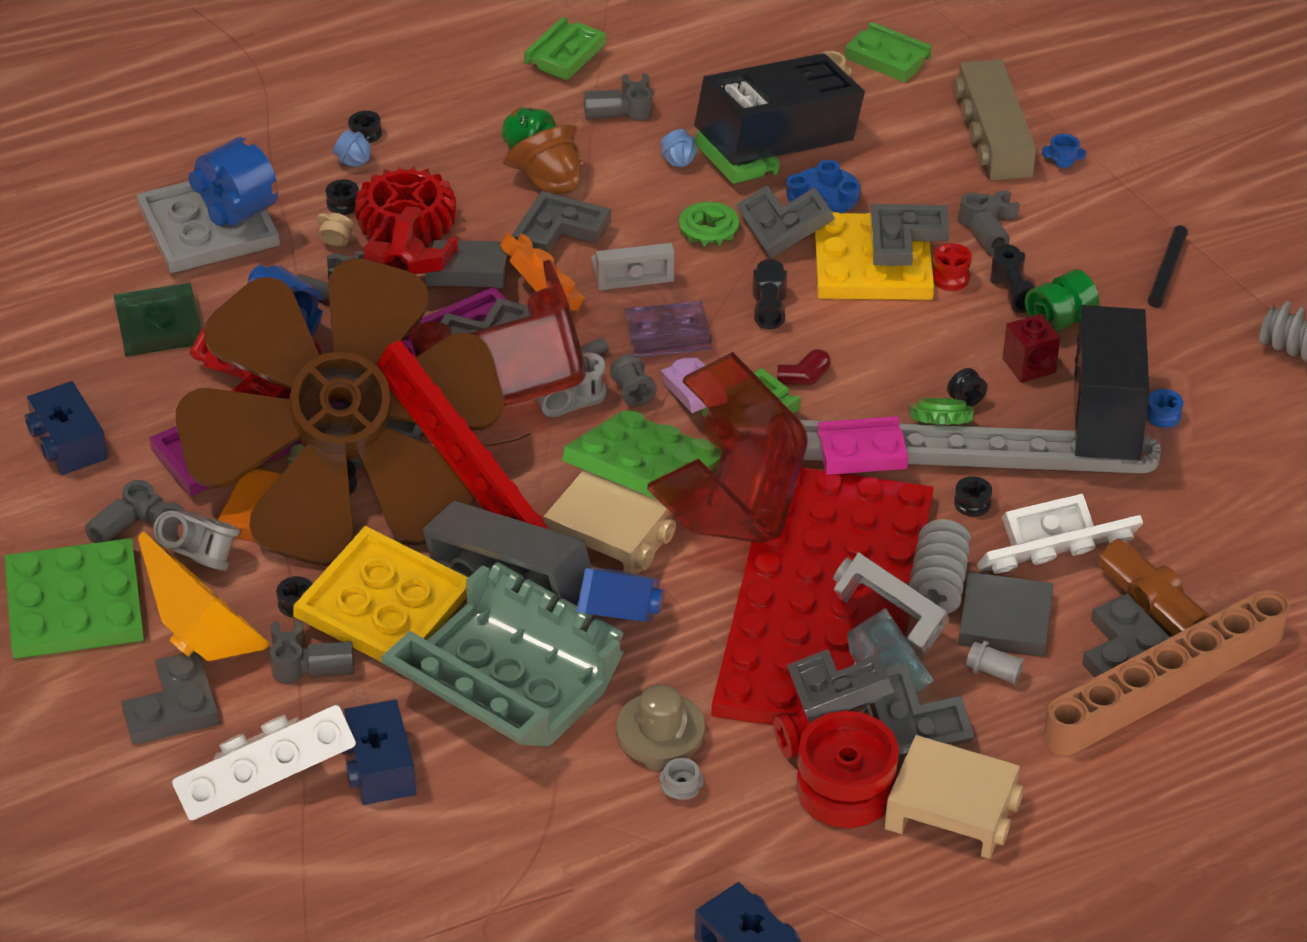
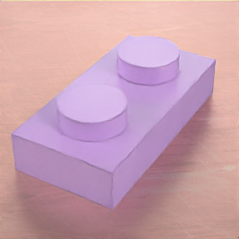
[660,357,729,413]

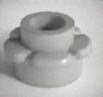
[659,758,704,800]

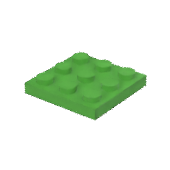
[562,410,729,505]
[4,538,144,659]

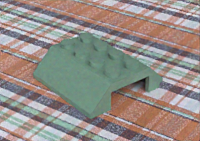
[381,562,624,747]

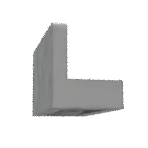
[591,243,674,291]

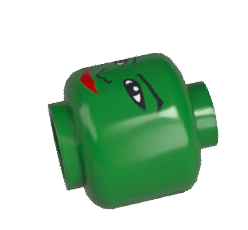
[502,107,557,150]

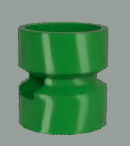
[1025,269,1100,333]

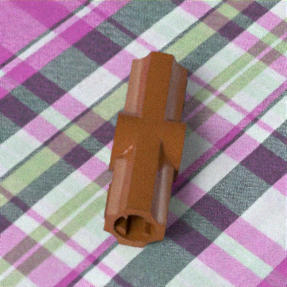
[1097,538,1210,635]

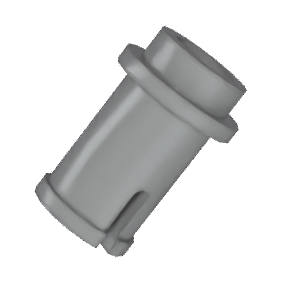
[966,641,1025,685]

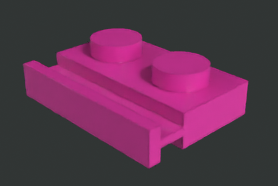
[817,416,908,475]

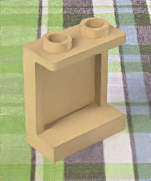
[543,470,676,574]
[885,735,1024,859]

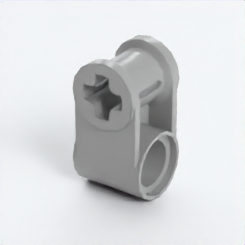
[527,352,607,418]
[153,511,241,571]

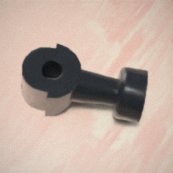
[990,244,1036,313]
[752,259,787,329]

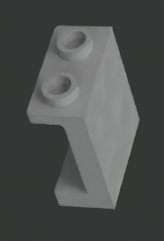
[833,552,949,656]

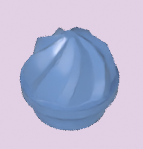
[333,129,371,167]
[660,129,697,167]

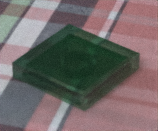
[113,282,201,357]

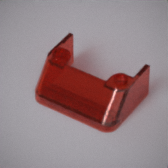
[404,260,586,407]
[647,351,808,544]

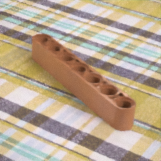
[1044,590,1290,755]

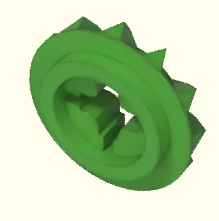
[679,202,739,247]
[909,398,974,425]

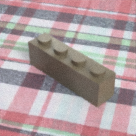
[953,59,1036,181]

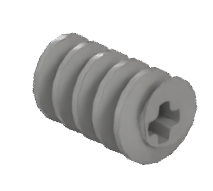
[1259,301,1307,362]
[909,519,972,614]

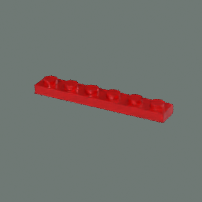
[376,340,549,530]

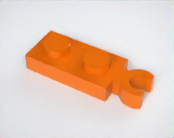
[500,233,585,311]

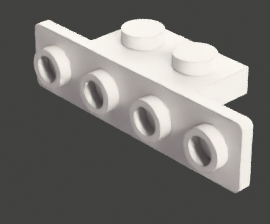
[977,493,1143,574]
[172,705,356,820]

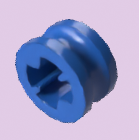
[1146,389,1184,428]

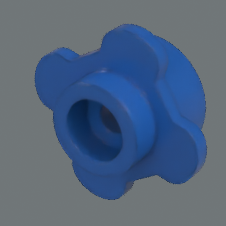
[1042,134,1086,168]

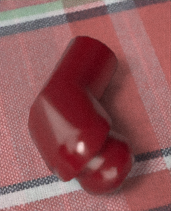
[777,349,831,385]

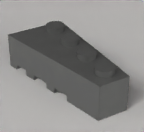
[422,501,593,616]

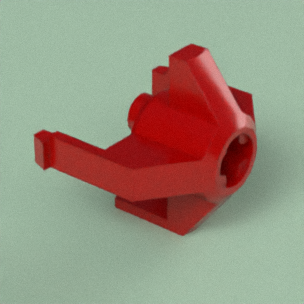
[364,206,458,275]

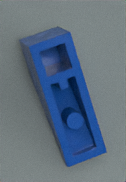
[576,568,665,622]

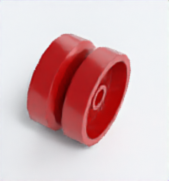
[796,710,899,828]

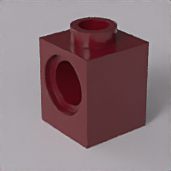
[1002,313,1060,383]

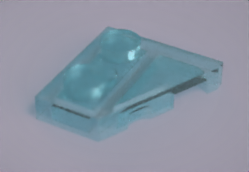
[847,608,934,717]

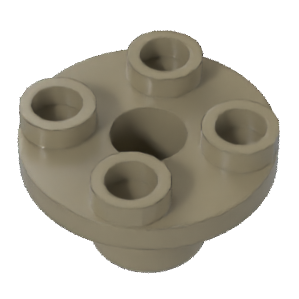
[616,684,705,771]

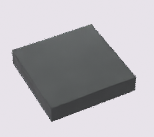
[426,240,510,287]
[958,572,1053,657]

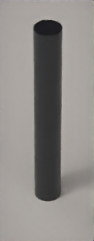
[1148,225,1188,308]

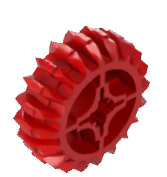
[355,166,457,247]

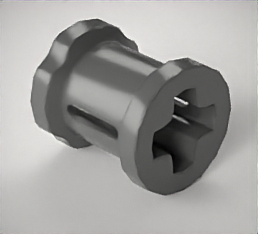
[610,354,657,407]

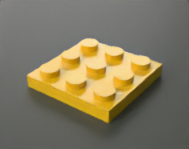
[814,212,934,300]
[293,526,468,662]

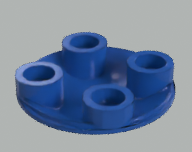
[786,160,861,213]

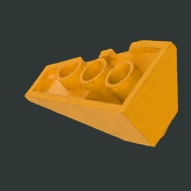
[138,531,270,661]

